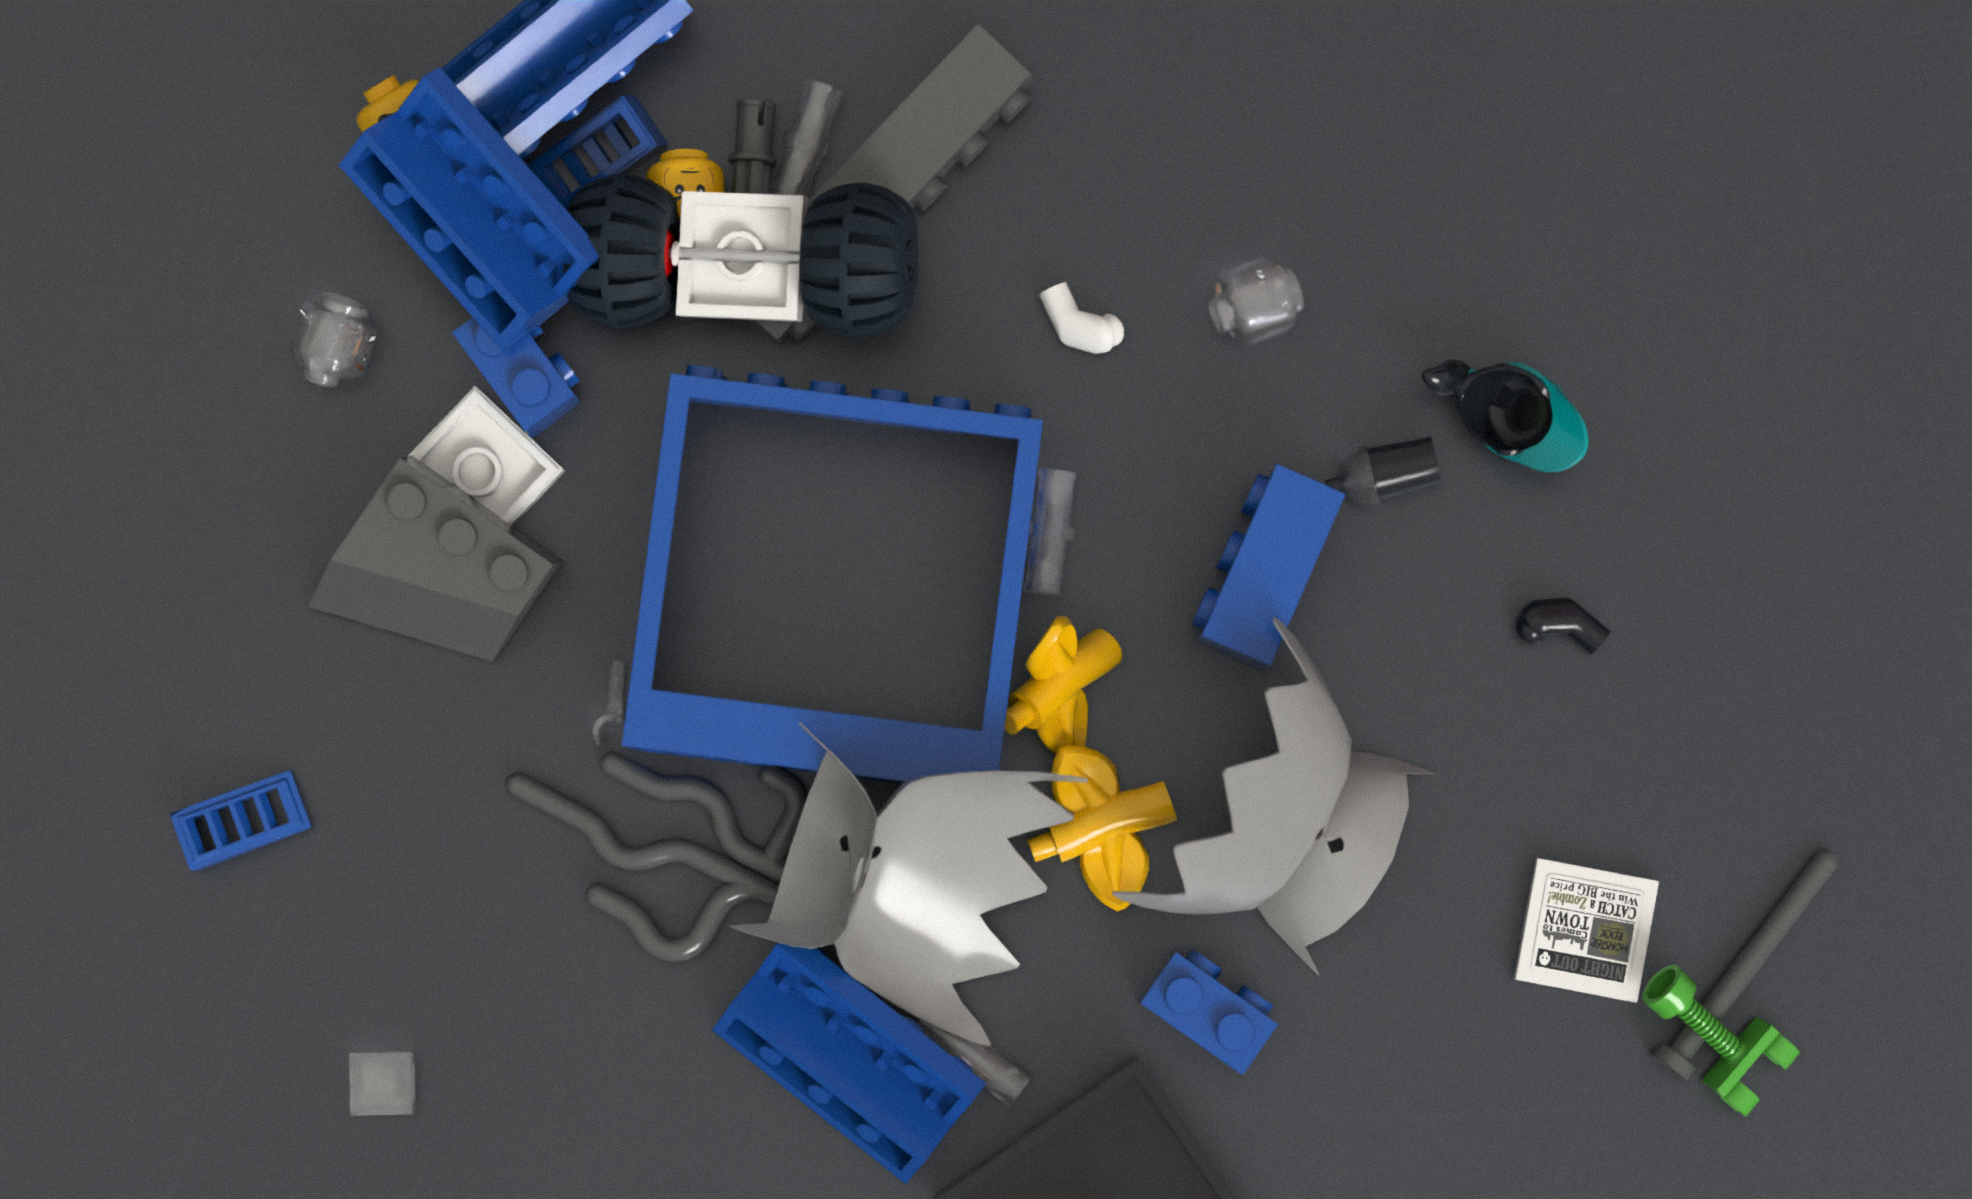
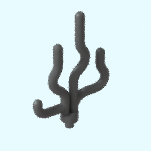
[505,751,808,962]

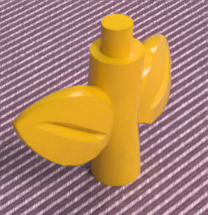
[1004,615,1122,755]
[1027,745,1178,912]

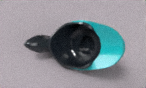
[1422,359,1589,472]

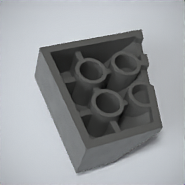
[307,456,563,662]

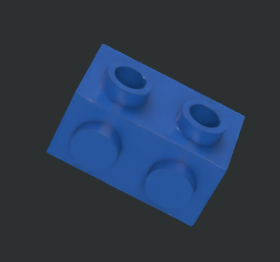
[452,317,581,439]
[1138,949,1278,1075]

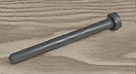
[1651,849,1839,1082]

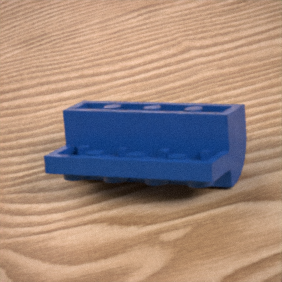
[441,0,694,159]
[338,67,599,351]
[712,943,987,1184]

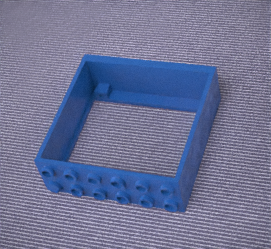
[622,365,1043,784]

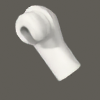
[1039,282,1124,354]

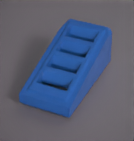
[527,95,668,210]
[170,770,313,871]

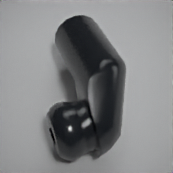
[1515,597,1611,654]

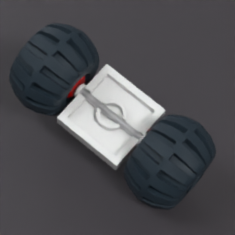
[563,174,918,338]

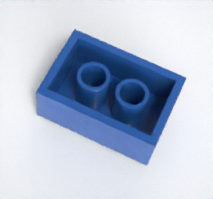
[1191,464,1346,672]

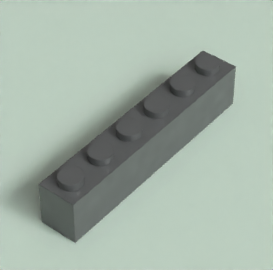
[751,24,1032,347]

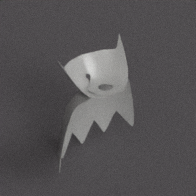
[1112,617,1438,976]
[729,722,1088,1046]

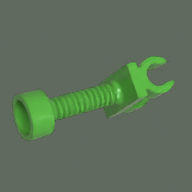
[1642,964,1800,1118]

